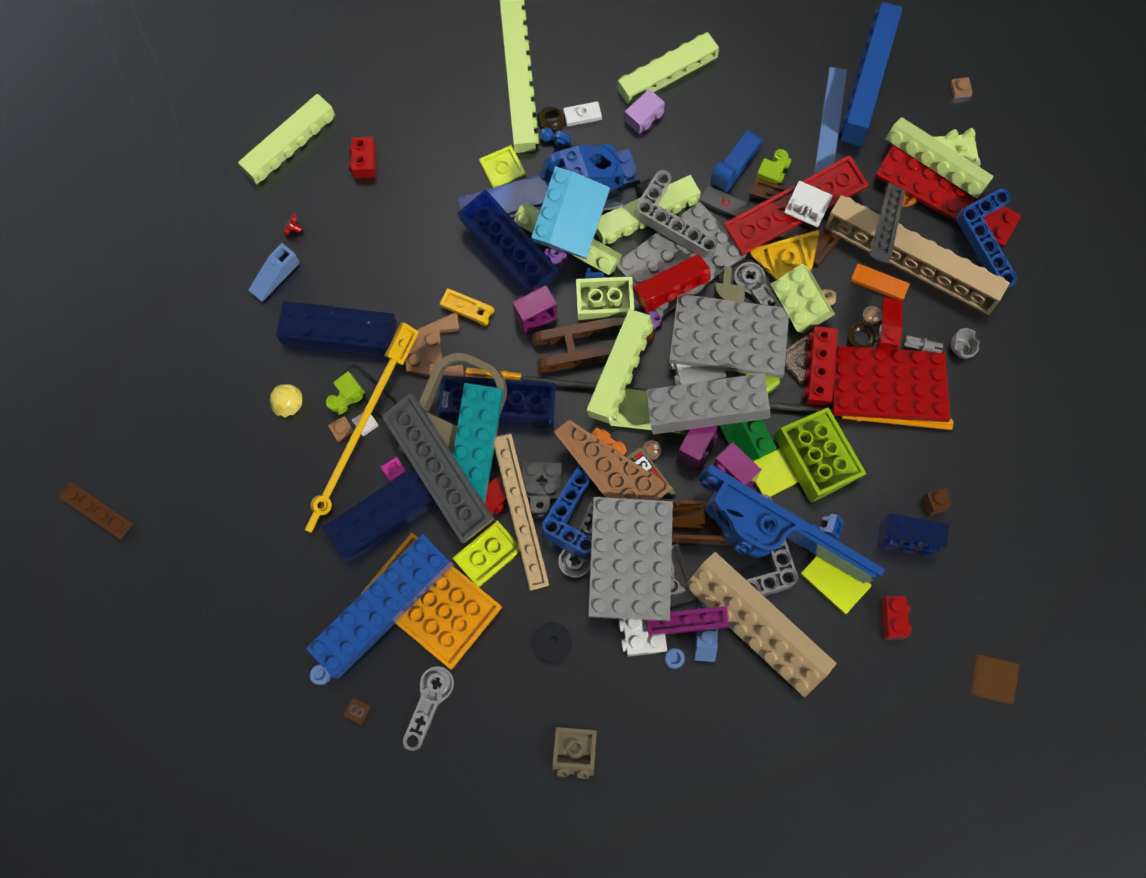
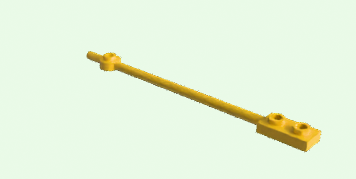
[304,322,419,533]

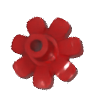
[283,213,302,235]

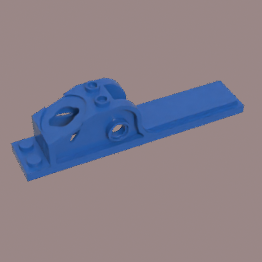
[457,144,640,233]
[698,465,885,584]

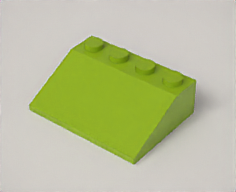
[773,407,867,503]

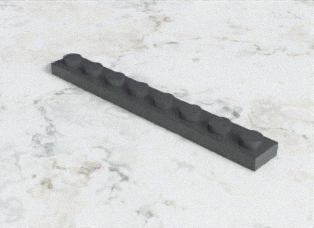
[870,182,905,263]

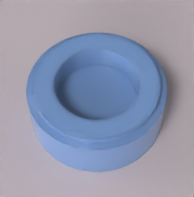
[664,648,685,669]
[310,664,331,685]

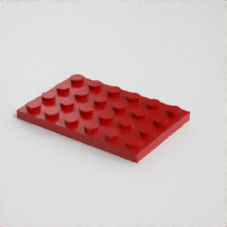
[832,346,950,422]

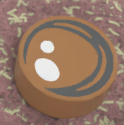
[862,306,882,326]
[642,440,661,461]

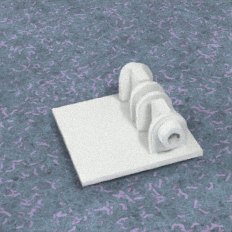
[784,181,833,228]

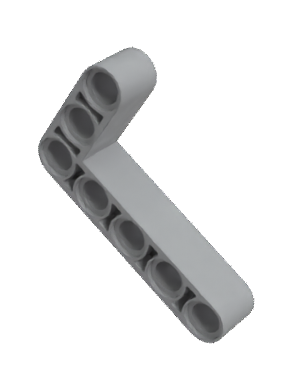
[635,170,718,258]
[747,494,798,596]

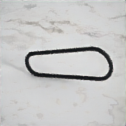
[344,364,397,418]

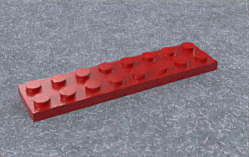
[874,145,1021,248]
[723,155,869,256]

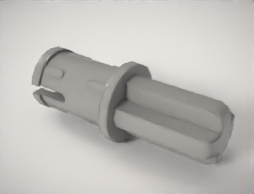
[904,335,943,354]

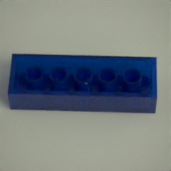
[457,189,559,295]
[276,301,397,355]
[438,375,556,426]
[322,467,437,563]

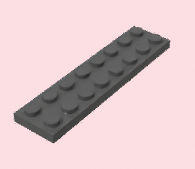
[382,393,494,543]

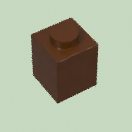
[921,487,952,516]

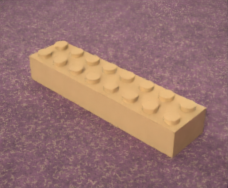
[685,552,837,697]

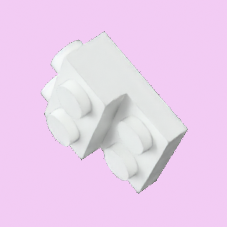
[619,619,667,657]

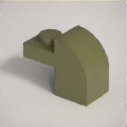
[714,267,745,303]

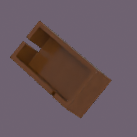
[658,499,731,545]

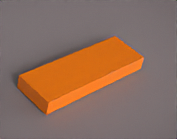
[850,264,910,302]

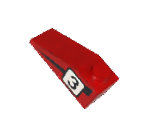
[876,298,902,351]

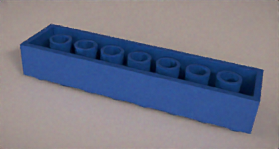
[839,2,903,146]
[306,534,454,679]

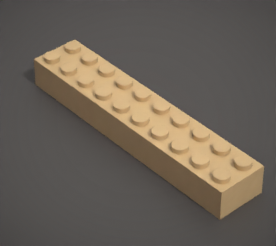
[825,195,1010,315]

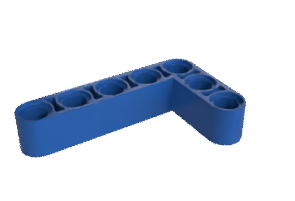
[957,189,1017,289]
[542,464,592,559]

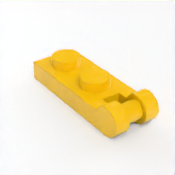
[440,288,495,326]

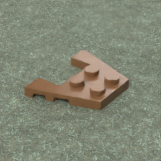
[405,313,465,383]

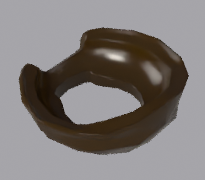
[537,106,566,132]
[848,321,878,349]

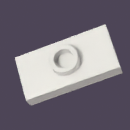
[563,101,602,127]

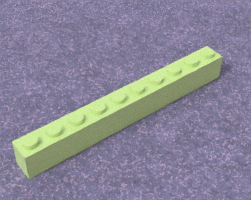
[500,0,539,153]

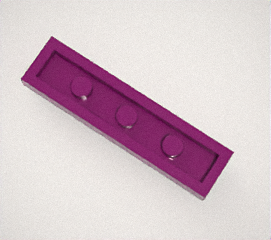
[647,606,730,636]

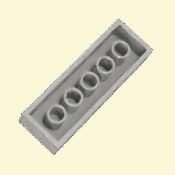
[647,373,770,434]

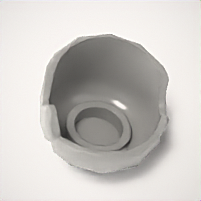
[950,328,980,359]

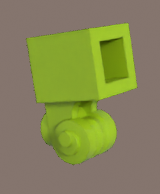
[756,149,792,184]
[326,371,366,415]

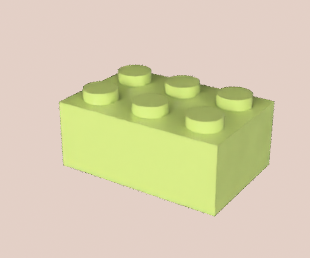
[771,264,835,334]
[576,277,634,322]

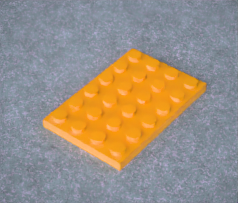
[361,533,503,670]

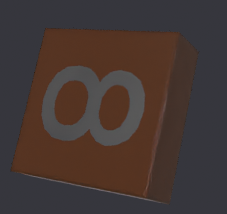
[343,698,371,725]

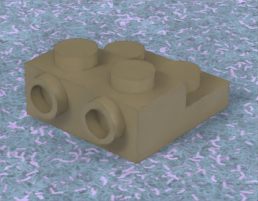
[552,727,597,779]

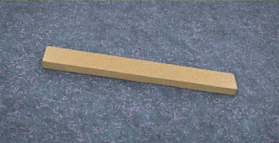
[494,433,549,591]

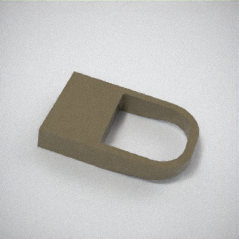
[398,353,507,454]

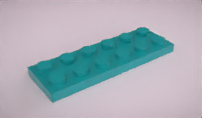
[453,383,504,504]

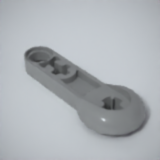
[735,262,790,325]
[558,501,593,578]
[403,666,454,751]

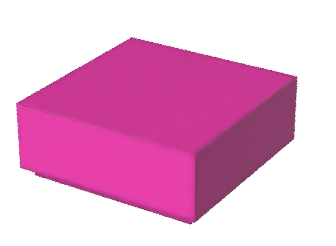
[381,457,407,484]

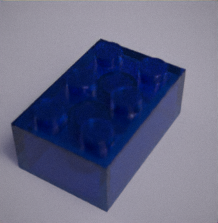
[878,513,949,557]

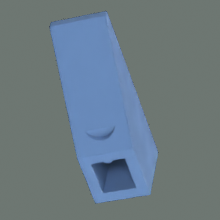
[248,243,300,302]
[695,599,718,662]

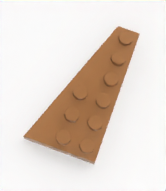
[554,420,673,500]

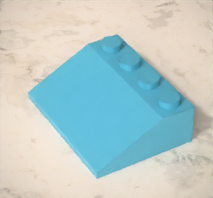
[531,166,610,259]

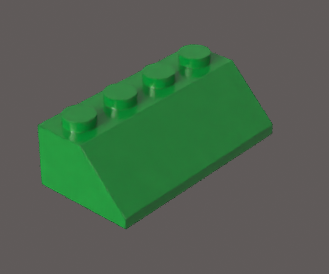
[719,419,777,461]

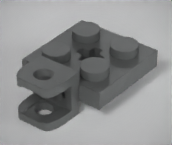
[522,462,562,520]

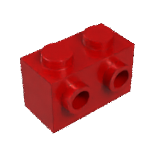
[349,137,376,179]
[881,596,912,640]

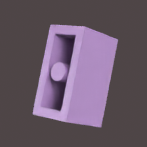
[624,89,665,134]

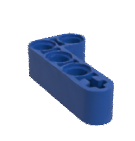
[710,130,763,193]

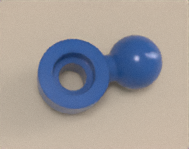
[539,127,572,148]

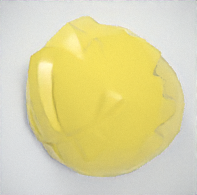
[270,384,302,418]

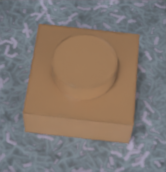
[950,77,973,99]
[328,416,354,443]

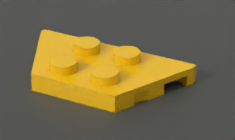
[749,230,819,281]

